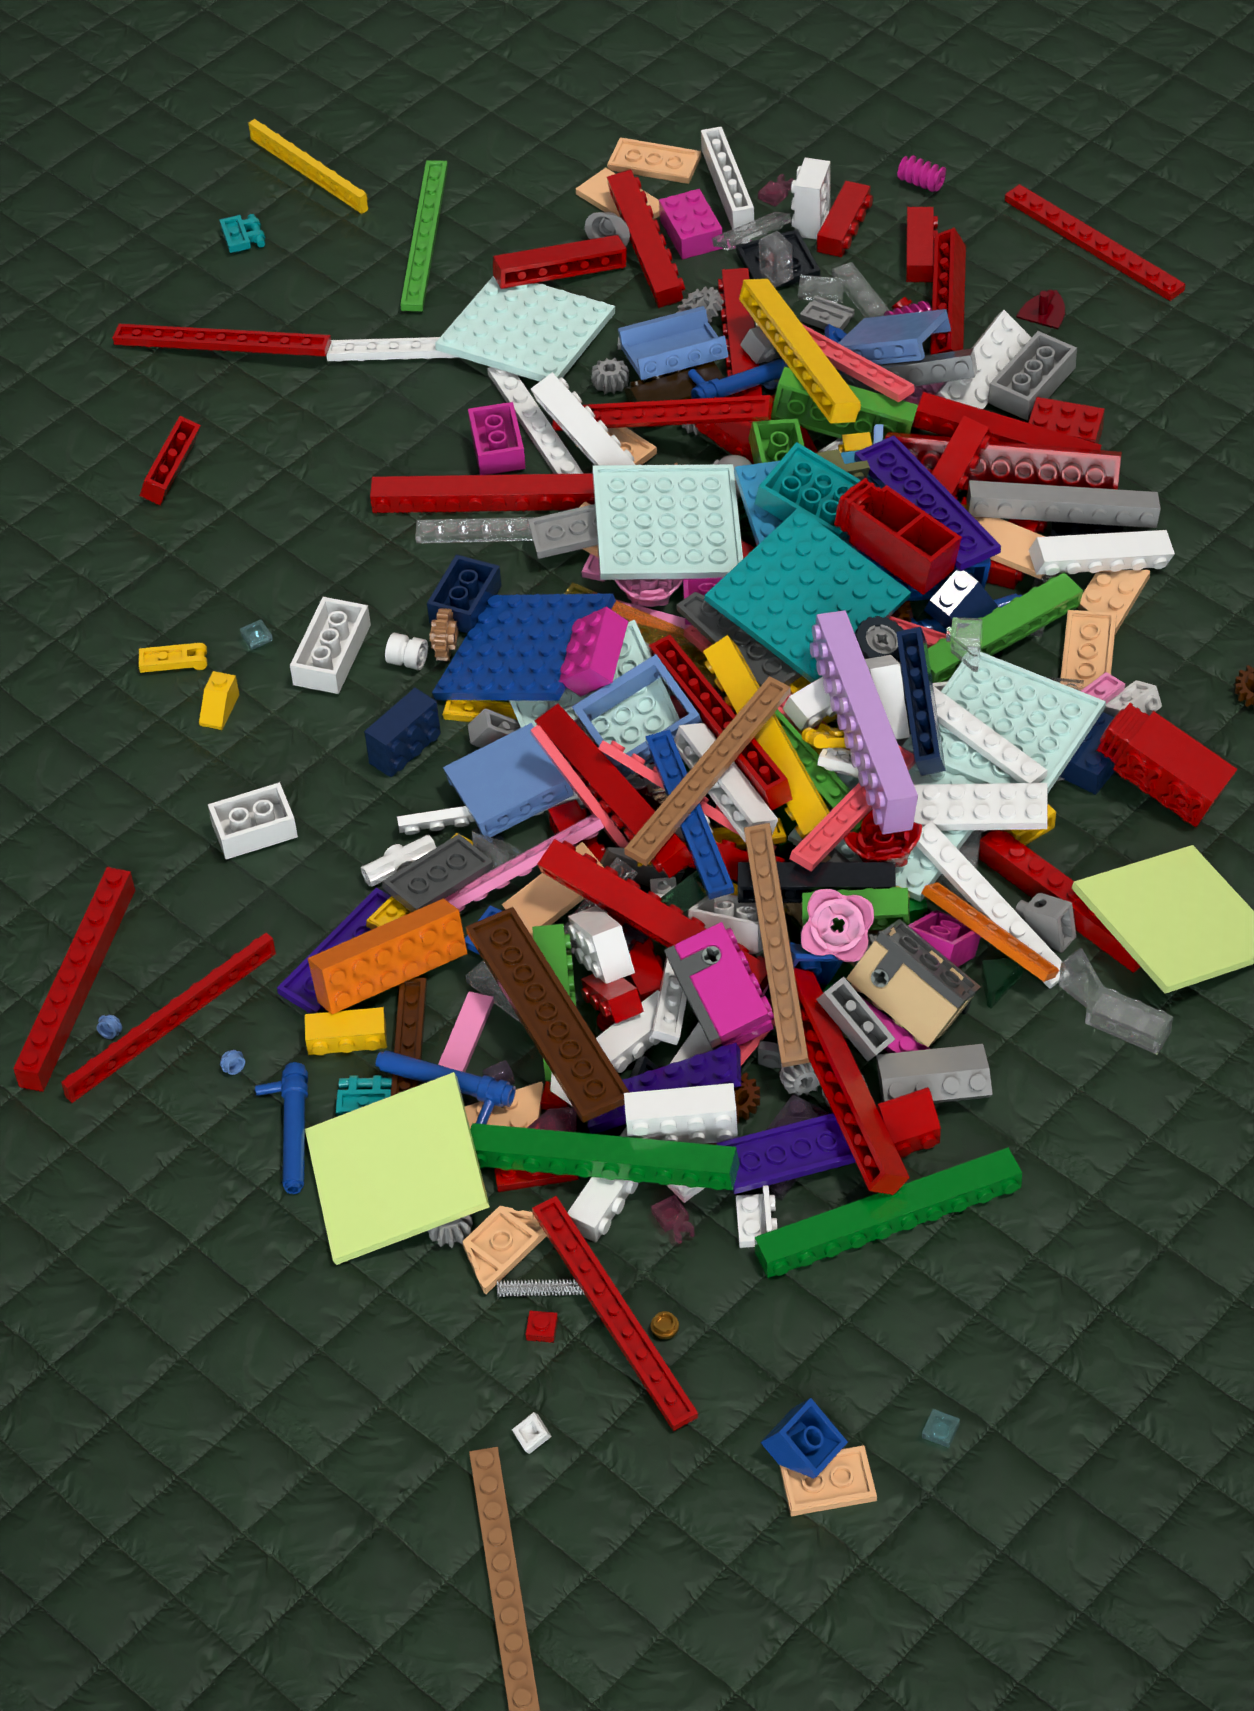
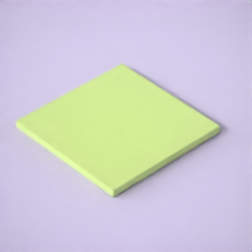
[1072,845,1254,994]
[305,1072,490,1265]

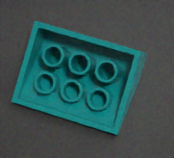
[754,442,861,541]

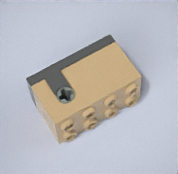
[846,919,981,1047]

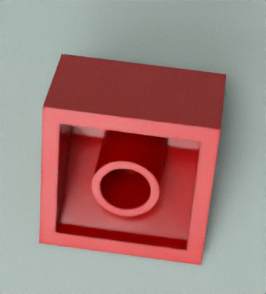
[878,1087,941,1158]

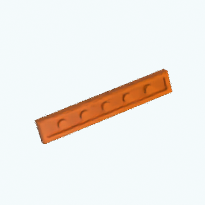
[921,882,1059,982]

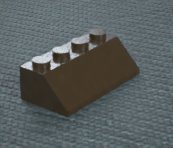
[624,361,724,402]

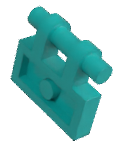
[219,214,266,253]
[336,1075,392,1117]

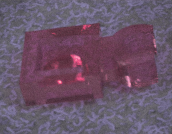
[758,174,794,207]
[651,1194,695,1244]

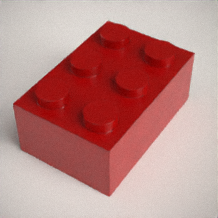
[1028,397,1105,444]

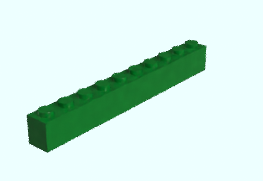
[470,1123,740,1190]
[754,1147,1022,1278]

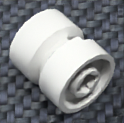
[385,633,428,670]

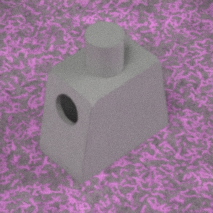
[1015,893,1076,953]

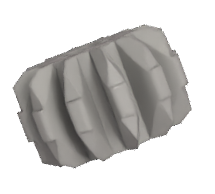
[591,358,629,394]
[779,1061,820,1097]
[428,1215,473,1248]

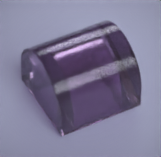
[482,1060,515,1085]

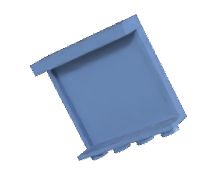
[618,306,728,380]
[838,309,951,365]
[443,723,574,840]

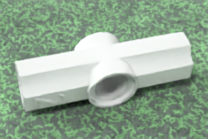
[360,835,437,887]

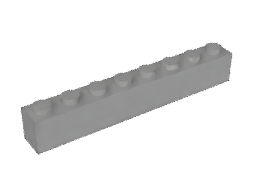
[966,480,1161,528]

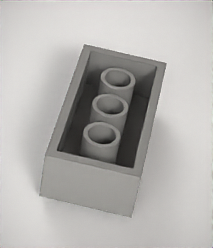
[989,331,1077,421]

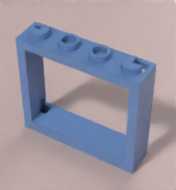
[572,654,703,778]

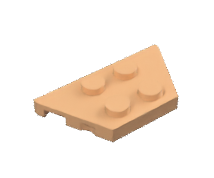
[1078,570,1150,635]
[465,1081,544,1129]
[462,1206,547,1294]

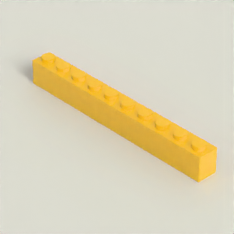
[739,279,861,424]
[703,635,830,840]

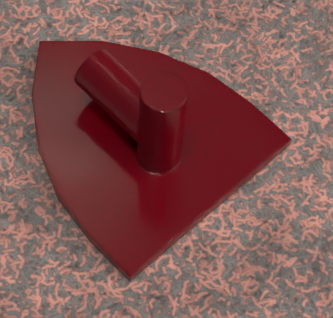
[1016,289,1065,330]

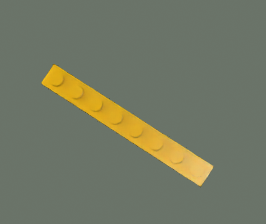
[248,119,368,214]

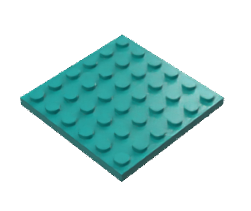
[704,507,911,683]

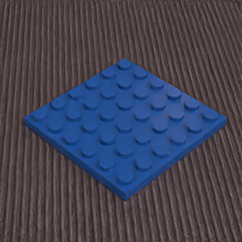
[432,593,616,701]

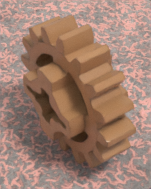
[430,608,458,661]

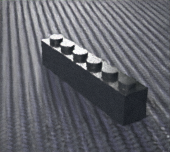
[738,861,896,903]

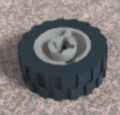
[855,616,904,663]

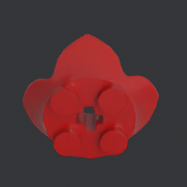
[844,809,922,867]

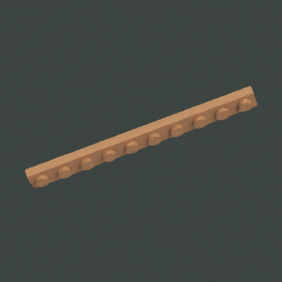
[624,676,791,866]
[744,823,809,1067]
[469,1447,540,1711]

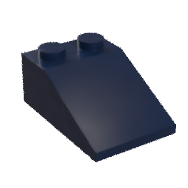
[924,568,999,634]

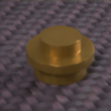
[651,1311,679,1339]

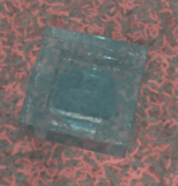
[240,620,273,650]
[922,1409,960,1448]

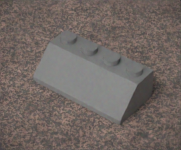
[876,1044,993,1103]

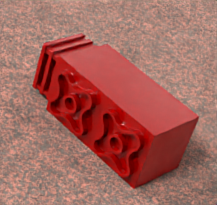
[834,478,962,595]
[1096,702,1237,827]

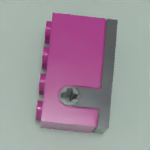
[664,922,774,1050]

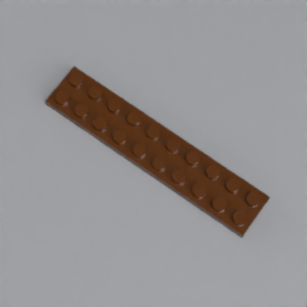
[466,907,630,1123]

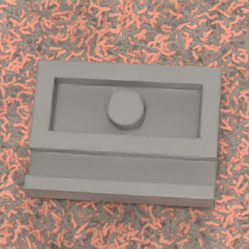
[800,296,855,330]

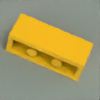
[305,1007,387,1055]

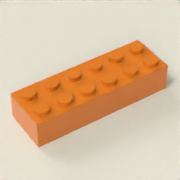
[308,898,468,1014]

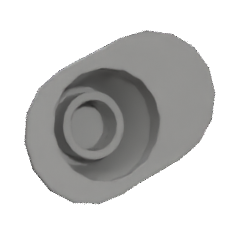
[585,212,630,246]

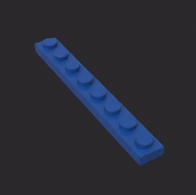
[645,730,734,900]

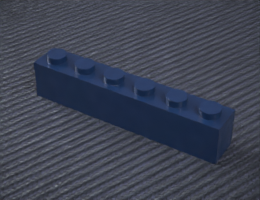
[896,627,946,776]

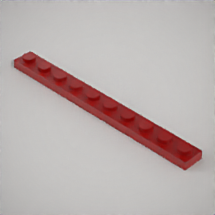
[1005,184,1185,301]
[112,324,332,356]
[552,395,773,431]
[61,932,276,1103]
[532,1196,698,1431]

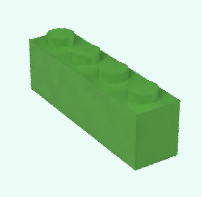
[802,887,910,932]

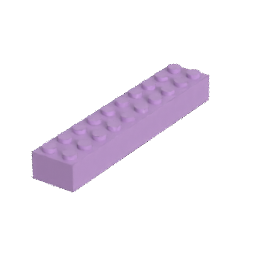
[810,610,918,835]

